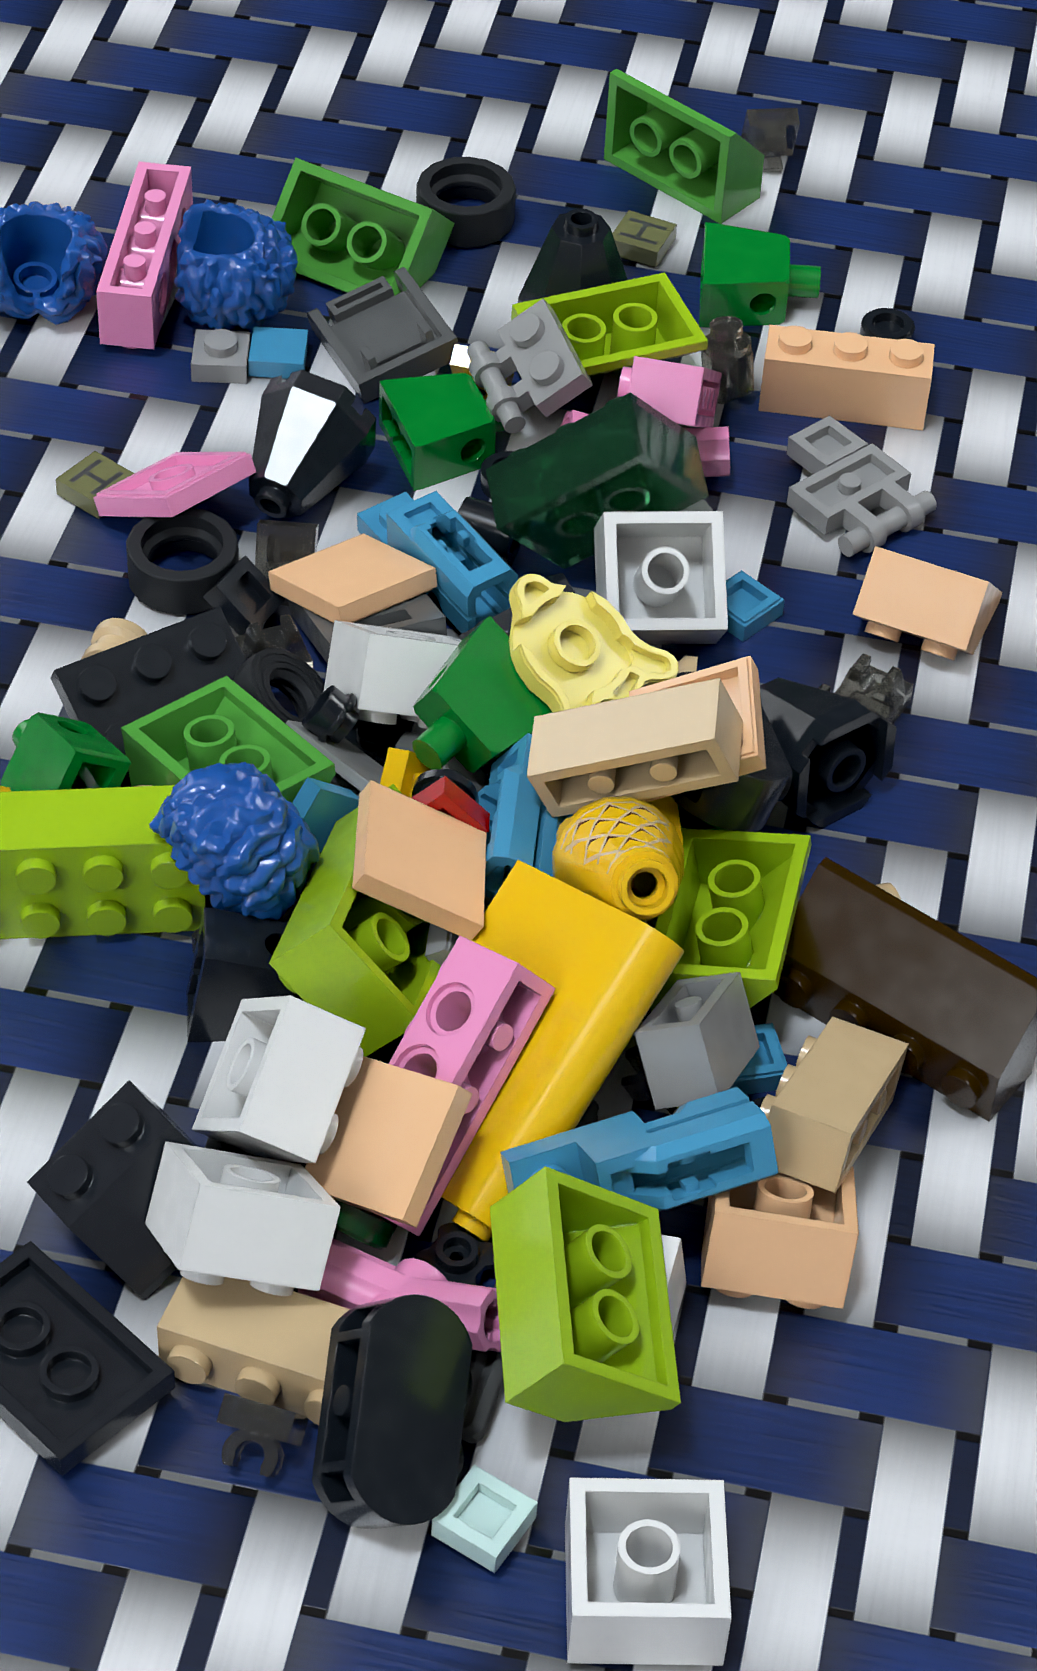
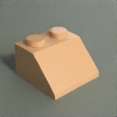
[853,546,1003,661]
[701,1166,859,1309]

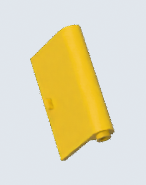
[441,860,685,1242]

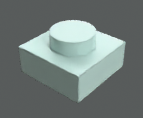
[431,1465,538,1573]

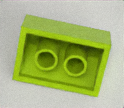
[511,272,708,377]
[650,828,812,1011]
[490,1166,681,1422]

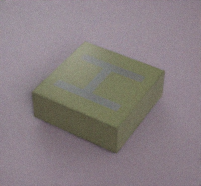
[612,210,677,267]
[55,451,135,519]

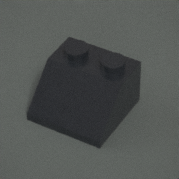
[27,1080,198,1300]

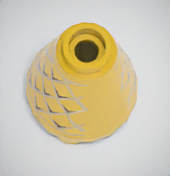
[552,796,684,923]

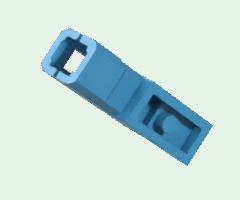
[357,491,518,633]
[477,733,574,900]
[500,1087,778,1211]

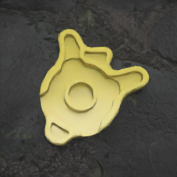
[509,574,679,713]

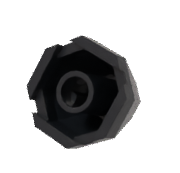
[518,209,628,303]
[249,370,376,518]
[760,677,897,828]

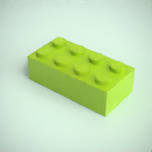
[269,784,441,1057]
[0,785,206,939]

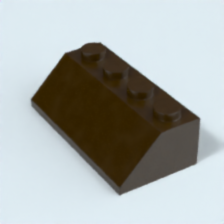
[773,857,1037,1122]

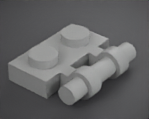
[467,298,593,434]
[787,443,937,557]

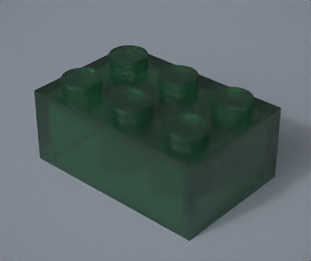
[486,392,709,569]

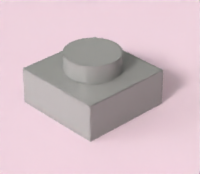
[191,329,251,384]
[787,416,868,474]

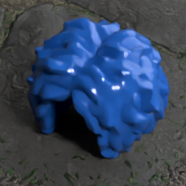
[174,199,298,334]
[0,201,107,325]
[149,762,320,920]

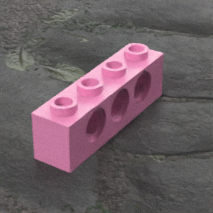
[96,162,193,350]
[617,356,722,428]
[380,936,556,1236]

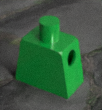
[699,222,821,328]
[379,373,505,491]
[412,615,553,773]
[0,712,131,791]

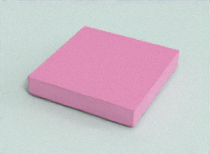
[93,452,256,517]

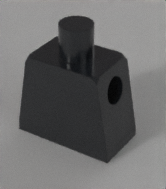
[186,907,303,1042]

